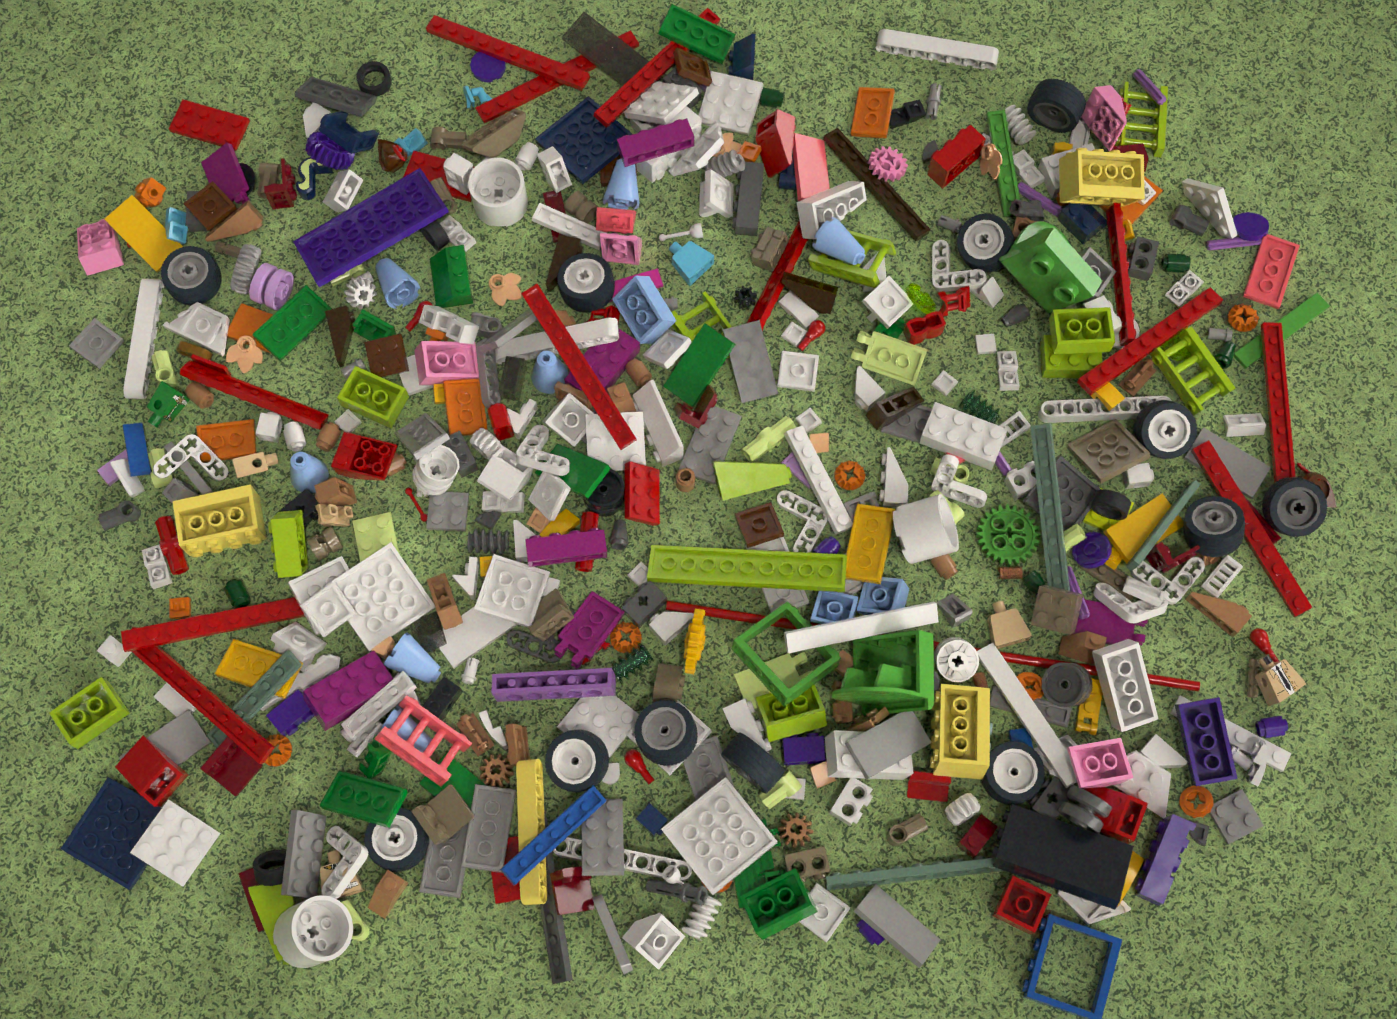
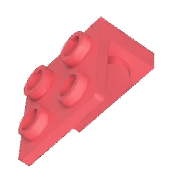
[596,207,636,234]

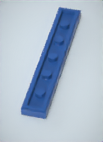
[500,785,607,886]

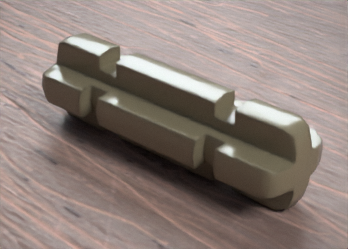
[215,241,241,258]
[1247,659,1260,698]

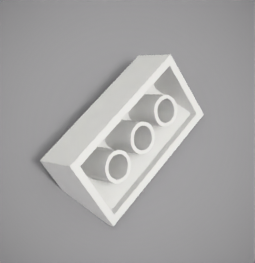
[633,380,684,467]

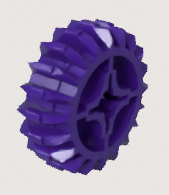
[305,131,355,170]

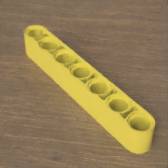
[516,759,547,905]

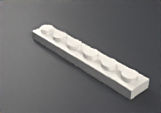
[784,426,853,535]
[1170,695,1291,772]

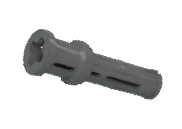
[646,879,708,906]

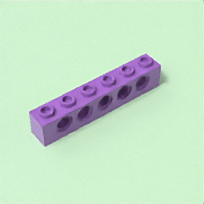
[491,668,616,702]

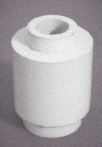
[515,142,539,171]
[283,422,306,452]

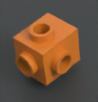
[134,177,166,208]

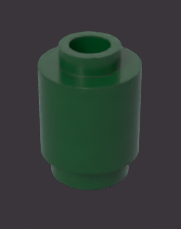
[759,87,784,108]
[1161,254,1191,273]
[224,579,250,609]

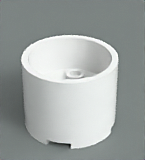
[468,158,528,227]
[893,494,959,564]
[273,895,353,968]

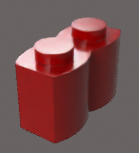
[904,311,946,345]
[487,403,514,441]

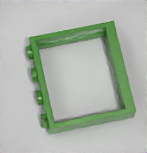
[731,601,841,707]

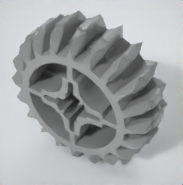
[230,244,261,295]

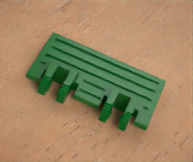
[734,819,786,909]

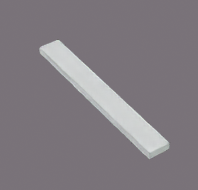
[784,602,938,653]
[977,643,1077,788]

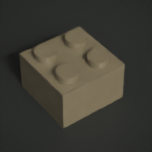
[1031,585,1084,635]

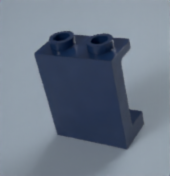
[319,111,379,154]

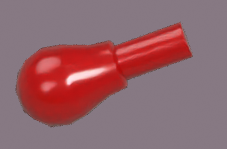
[405,301,433,332]
[797,320,826,352]
[1250,628,1279,662]
[624,749,655,785]

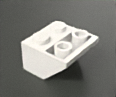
[477,446,534,502]

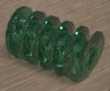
[958,389,1001,424]
[610,643,654,685]

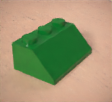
[430,245,473,308]
[740,868,818,940]

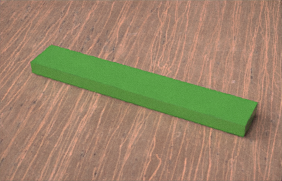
[986,110,1020,217]
[1233,292,1330,369]

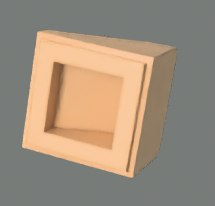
[809,433,829,453]
[527,508,551,533]
[371,636,396,660]
[835,650,853,677]
[809,761,836,789]

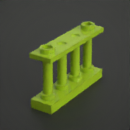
[1115,82,1168,158]
[808,230,896,288]
[671,291,732,359]
[1150,326,1236,416]

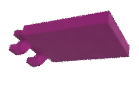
[201,143,251,213]
[554,591,625,670]
[1071,599,1148,646]

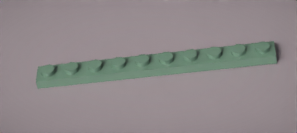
[1030,423,1070,591]
[825,856,1004,891]

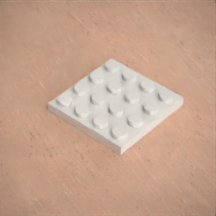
[324,543,435,652]
[661,777,778,895]

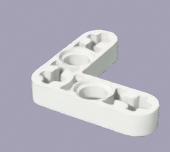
[932,240,987,292]
[516,425,570,476]
[153,434,228,481]
[931,454,987,508]
[777,490,828,553]
[1131,557,1205,605]
[1093,583,1168,623]
[322,826,368,899]

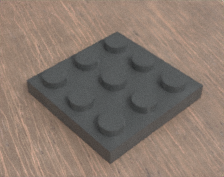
[1023,455,1101,532]

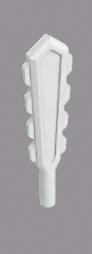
[261,654,340,711]

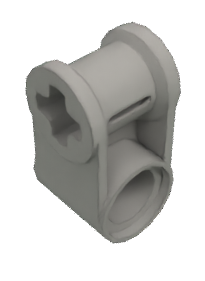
[471,312,503,338]

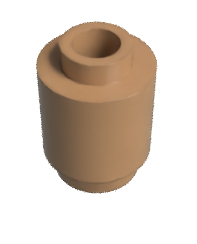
[625,359,652,387]
[185,381,214,409]
[316,422,342,452]
[387,452,407,477]
[676,468,695,492]
[930,554,958,580]

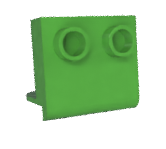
[999,222,1102,313]
[832,630,934,716]

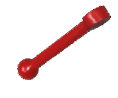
[405,487,428,522]

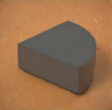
[922,140,939,162]
[475,511,502,530]
[1189,820,1209,846]

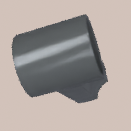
[1009,199,1045,222]
[1169,205,1210,237]
[98,501,141,531]

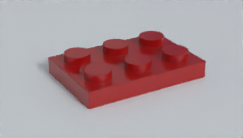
[625,461,660,526]
[491,836,521,904]

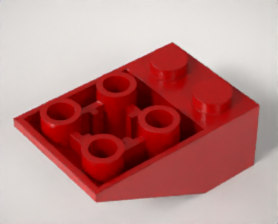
[755,109,796,178]
[331,432,398,481]
[115,735,189,807]
[1082,787,1148,844]

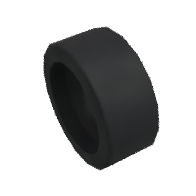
[356,61,392,97]
[419,220,450,251]
[1091,489,1131,520]
[252,850,286,886]

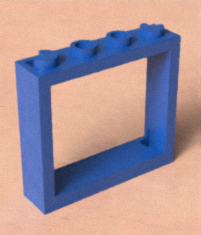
[1022,914,1123,1019]

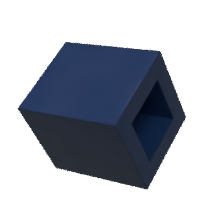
[636,803,668,838]

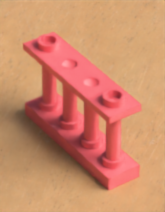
[374,695,472,787]

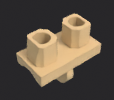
[315,504,353,527]

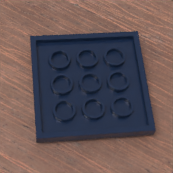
[535,96,633,184]
[61,777,162,890]

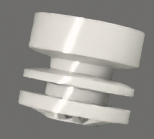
[412,445,459,495]
[934,637,979,682]

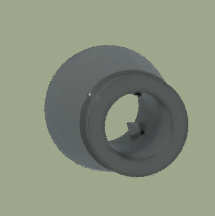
[1001,303,1030,328]
[609,519,629,550]

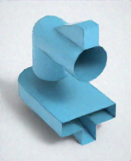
[463,86,492,109]

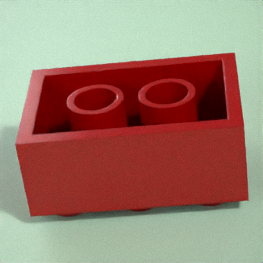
[927,124,986,189]

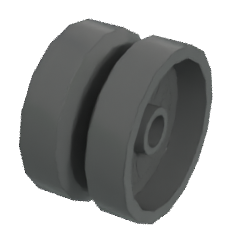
[1042,663,1092,707]
[1057,785,1112,834]

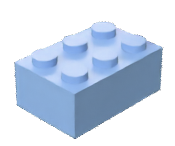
[612,276,676,344]

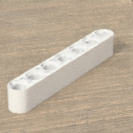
[876,29,999,71]
[124,278,164,399]
[495,318,619,364]
[1038,396,1171,423]
[553,837,692,882]

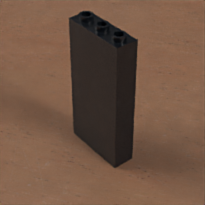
[991,804,1134,910]

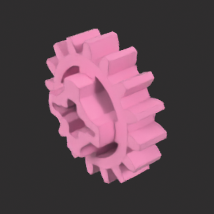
[868,146,908,182]

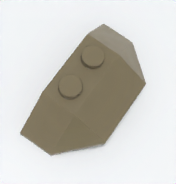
[461,109,526,158]

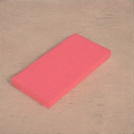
[792,133,830,201]
[1243,234,1300,309]

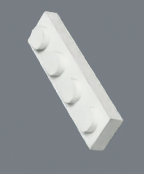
[532,203,607,250]
[341,671,417,741]

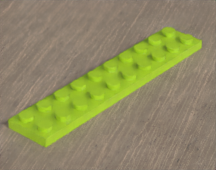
[647,545,847,592]

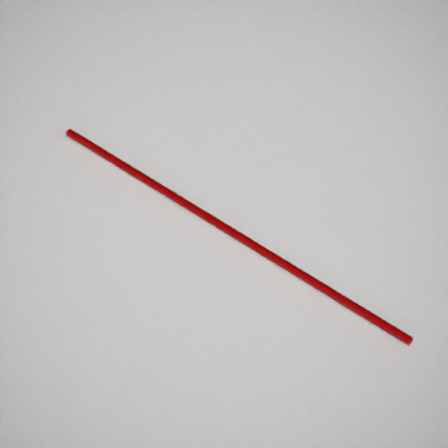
[666,600,1200,692]

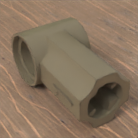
[430,127,467,150]
[257,162,281,199]
[430,177,457,215]
[886,813,928,847]

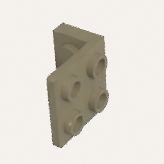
[529,588,574,642]
[411,785,474,845]

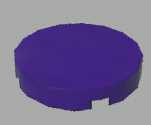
[470,52,506,83]
[1233,212,1269,241]
[1072,532,1112,569]

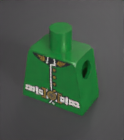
[147,381,190,428]

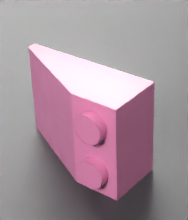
[600,233,642,265]
[414,341,479,385]
[1067,738,1134,788]

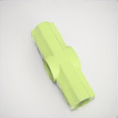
[742,416,796,462]

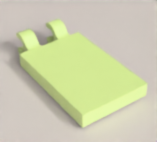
[850,331,927,386]
[734,652,813,710]

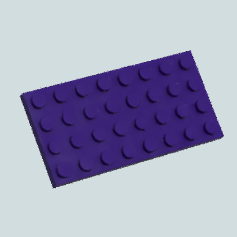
[293,168,449,287]

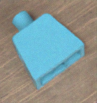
[669,241,714,286]

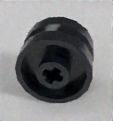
[583,469,625,517]

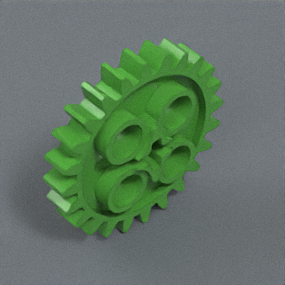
[976,504,1040,567]

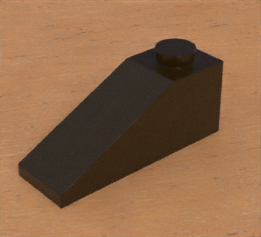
[546,235,584,292]
[781,272,838,314]
[325,305,356,368]
[865,386,925,430]

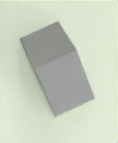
[936,594,973,628]

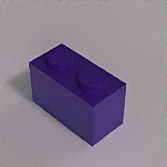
[266,689,314,736]
[782,733,826,766]

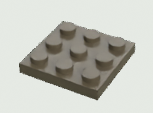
[1067,419,1150,484]

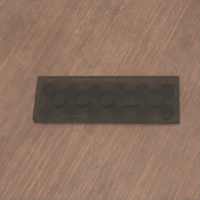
[562,12,667,97]

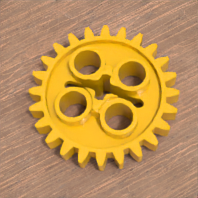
[684,609,706,675]

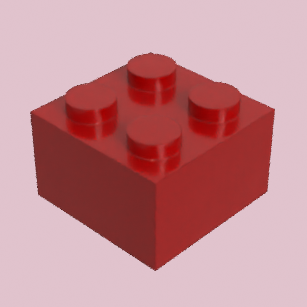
[993,876,1052,935]

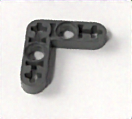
[507,609,575,664]

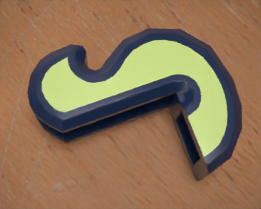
[296,157,334,201]

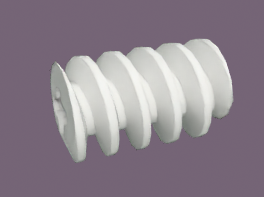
[1004,105,1037,145]
[681,896,722,941]

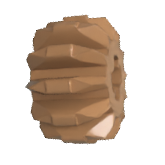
[479,754,514,788]
[778,812,813,848]

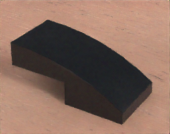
[889,99,926,129]

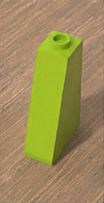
[711,460,792,500]
[248,884,295,965]

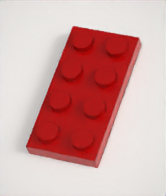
[169,99,250,151]
[403,151,475,202]

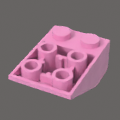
[1081,85,1127,151]
[77,219,124,276]

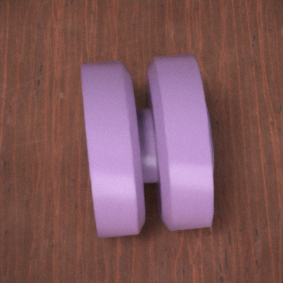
[249,263,294,311]

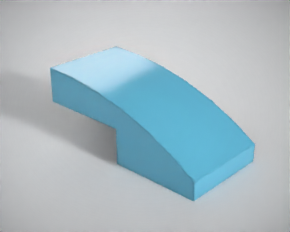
[394,128,428,157]
[165,207,188,244]

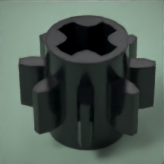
[734,286,757,310]

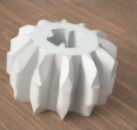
[344,277,377,309]
[470,428,502,460]
[945,793,981,826]

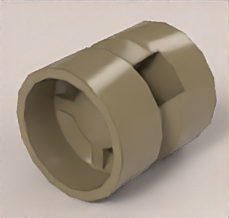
[564,191,598,224]
[307,526,343,561]

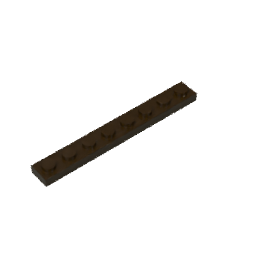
[823,128,931,242]

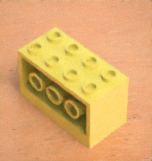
[1059,148,1145,206]
[173,484,267,557]
[930,684,990,780]

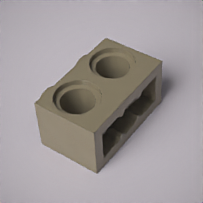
[783,846,830,883]

